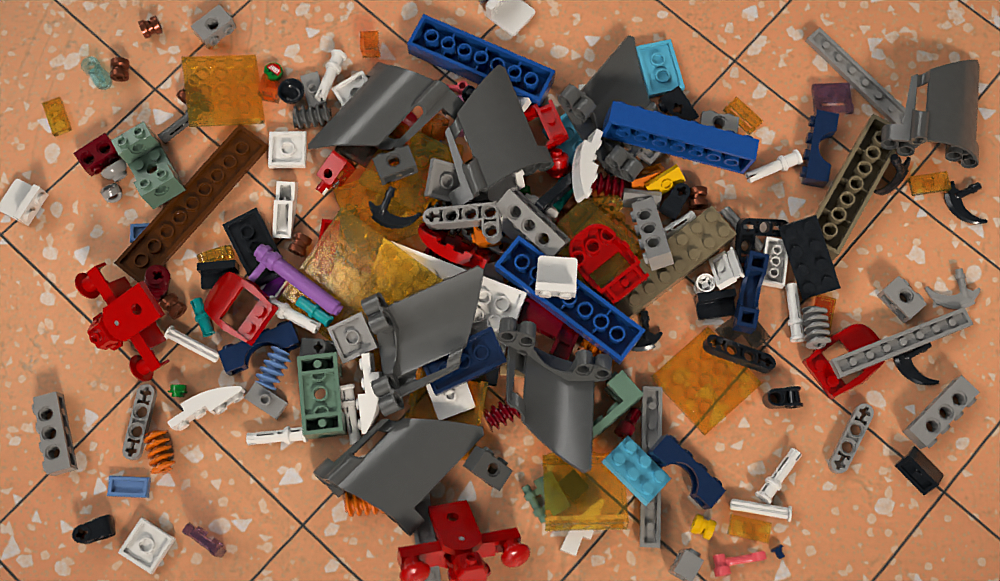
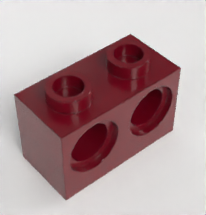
[73,133,121,177]

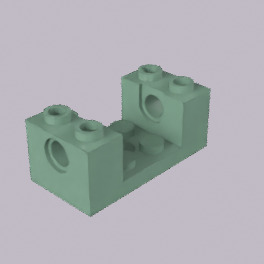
[111,121,186,209]
[297,352,347,440]
[593,370,644,440]

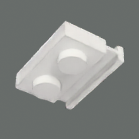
[708,247,745,290]

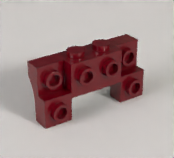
[517,297,580,360]

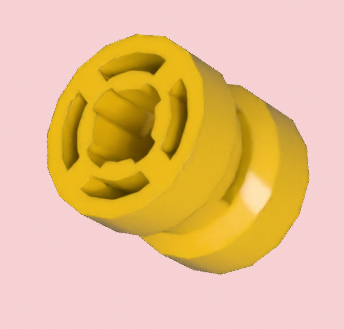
[690,513,717,540]

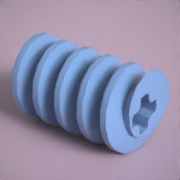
[254,346,291,390]

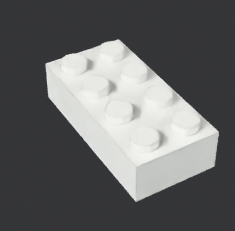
[762,236,788,289]

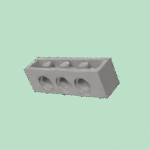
[496,187,571,257]
[630,197,674,271]
[903,375,979,449]
[32,391,78,476]

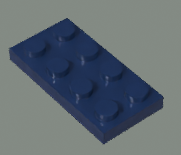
[423,326,507,396]

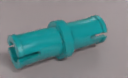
[295,295,334,327]
[190,297,215,337]

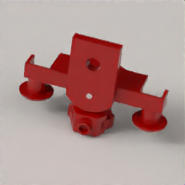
[75,262,170,381]
[397,500,530,581]

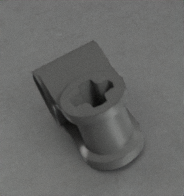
[299,338,337,356]

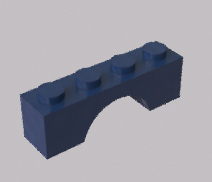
[800,109,839,188]
[732,250,770,334]
[218,321,301,376]
[646,434,726,510]

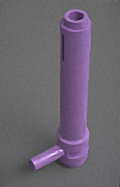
[248,244,343,316]

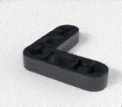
[735,218,788,269]

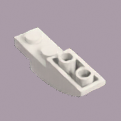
[572,129,603,203]
[356,353,382,434]
[167,386,247,431]

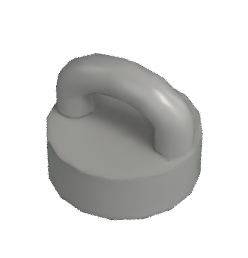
[100,183,122,203]

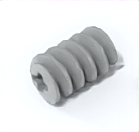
[802,306,831,350]

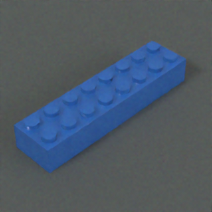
[407,14,556,107]
[602,101,759,174]
[494,235,645,365]

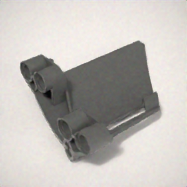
[558,35,658,182]
[880,60,980,168]
[308,62,464,150]
[445,65,554,206]
[361,265,484,416]
[498,317,612,473]
[313,418,484,536]

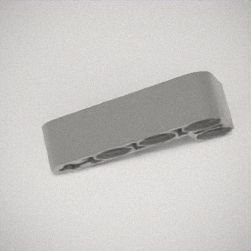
[423,202,502,244]

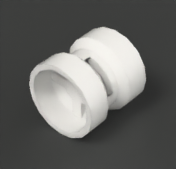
[693,273,716,294]

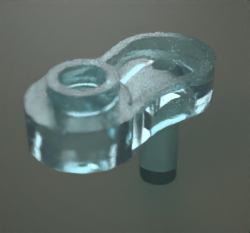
[81,57,113,90]

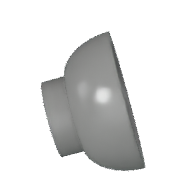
[100,159,128,183]

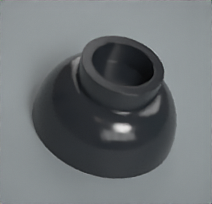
[278,78,304,104]

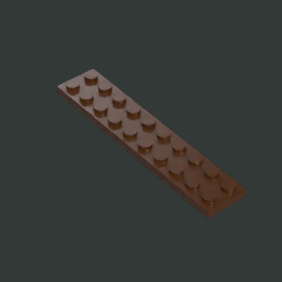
[114,124,269,283]

